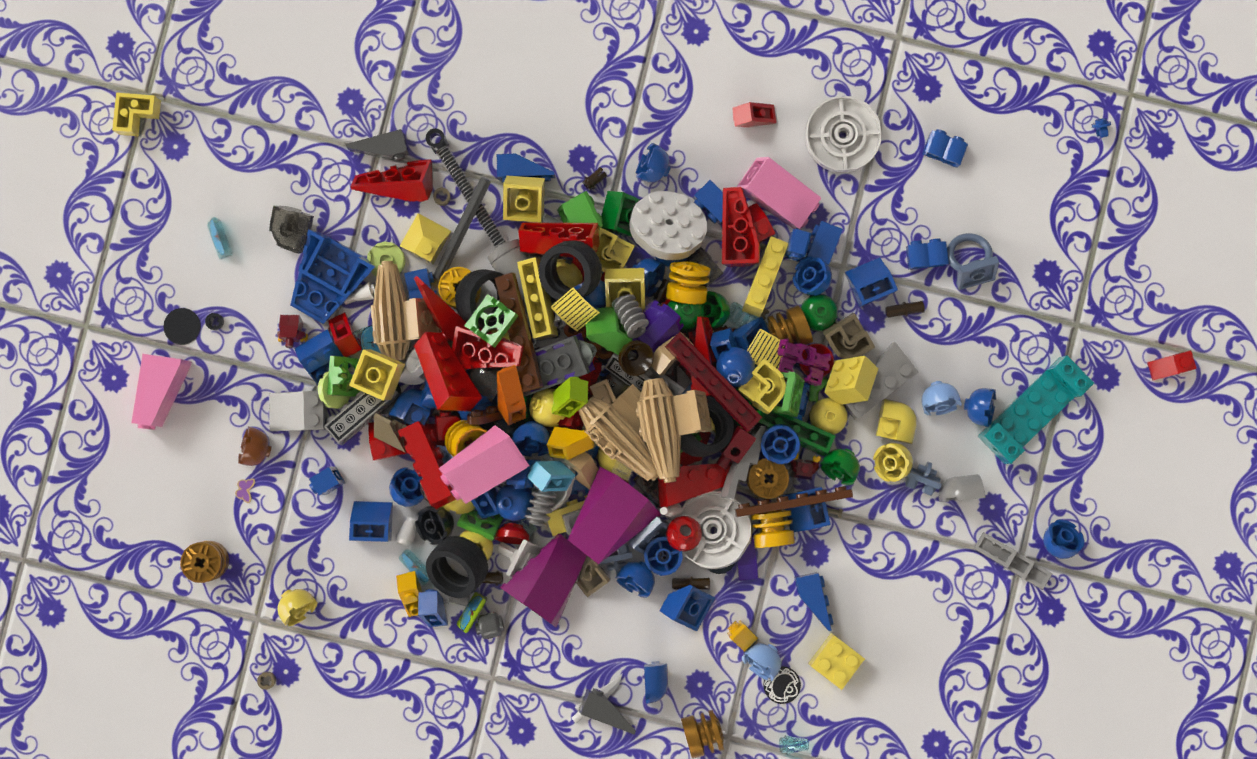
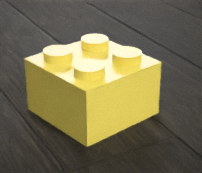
[503,176,545,223]
[605,268,645,311]
[349,349,405,401]
[824,356,879,405]
[808,633,865,690]

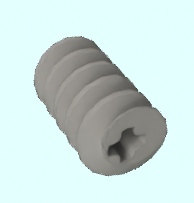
[612,295,649,338]
[525,485,557,528]

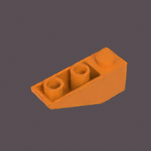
[497,365,526,425]

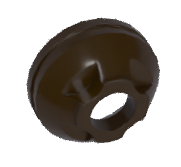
[618,340,654,376]

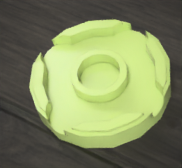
[367,242,406,277]
[318,371,351,409]

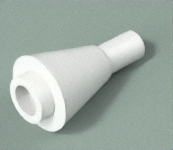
[344,281,376,305]
[660,503,682,521]

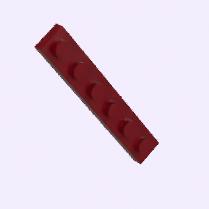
[665,332,762,432]

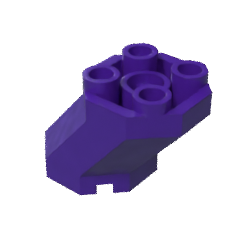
[632,301,684,354]

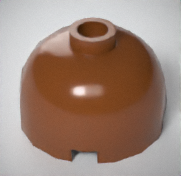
[238,426,272,466]

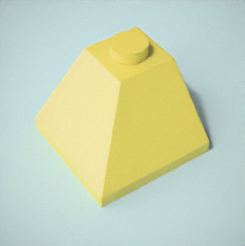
[400,213,452,264]

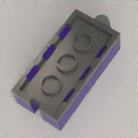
[516,333,597,397]

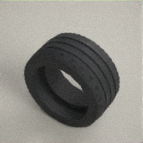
[538,240,602,300]
[455,269,504,328]
[680,396,734,457]
[426,536,489,598]

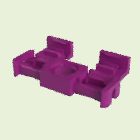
[777,339,831,386]

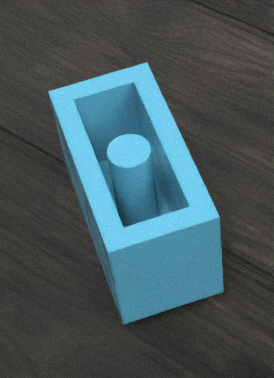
[527,461,575,492]

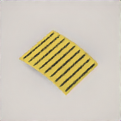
[551,287,600,331]
[747,329,785,368]

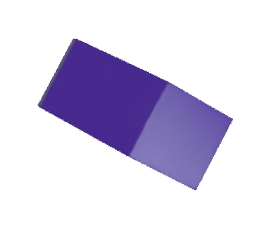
[737,534,758,581]

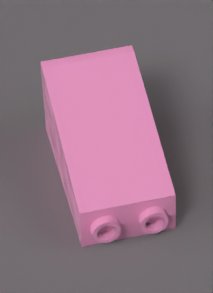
[737,157,821,229]
[132,354,192,430]
[439,425,529,504]

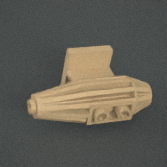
[371,261,441,361]
[636,378,712,483]
[578,384,658,481]

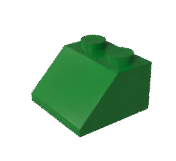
[601,191,641,238]

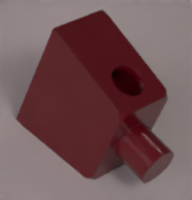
[716,424,757,469]

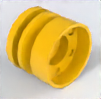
[666,262,711,304]
[438,267,482,309]
[445,420,487,457]
[751,509,795,548]

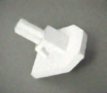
[497,539,543,578]

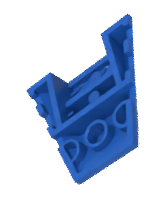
[290,229,376,324]

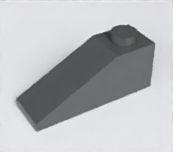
[346,129,410,161]
[578,688,636,735]

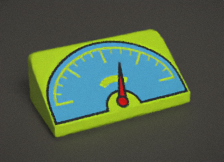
[457,592,487,633]

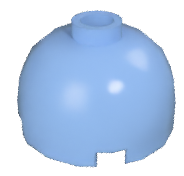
[922,381,962,416]
[742,644,781,681]

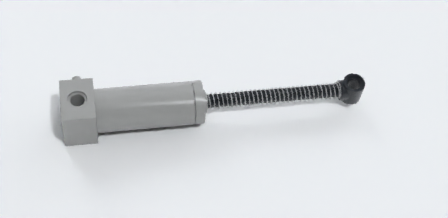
[426,128,568,350]

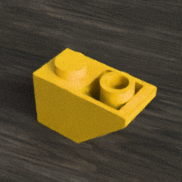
[547,427,594,460]
[396,571,422,617]
[727,620,758,652]

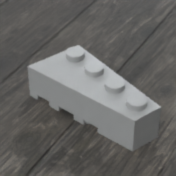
[843,342,919,420]

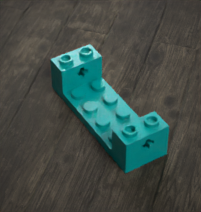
[978,355,1095,464]

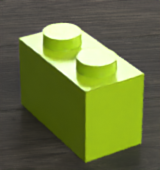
[552,377,588,418]

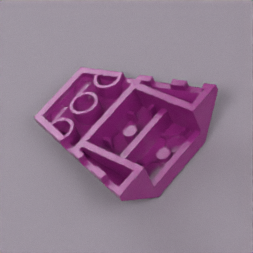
[568,467,661,564]
[500,534,587,628]

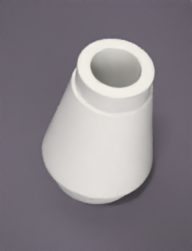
[395,517,417,547]

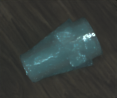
[779,735,809,755]

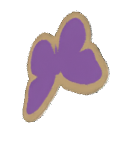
[235,479,255,503]

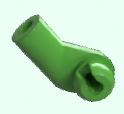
[809,377,829,402]

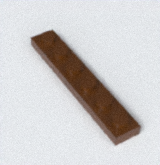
[495,273,543,392]
[734,486,853,517]

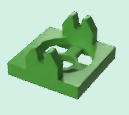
[464,294,518,348]
[327,356,360,397]
[772,372,805,417]
[456,508,503,541]

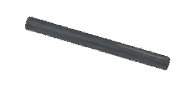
[433,177,491,280]

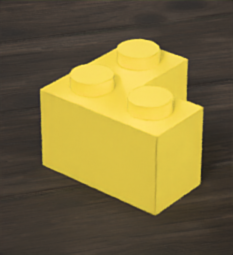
[112,92,161,136]

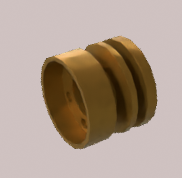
[767,305,813,345]
[746,458,789,499]
[180,541,229,583]
[681,710,724,759]

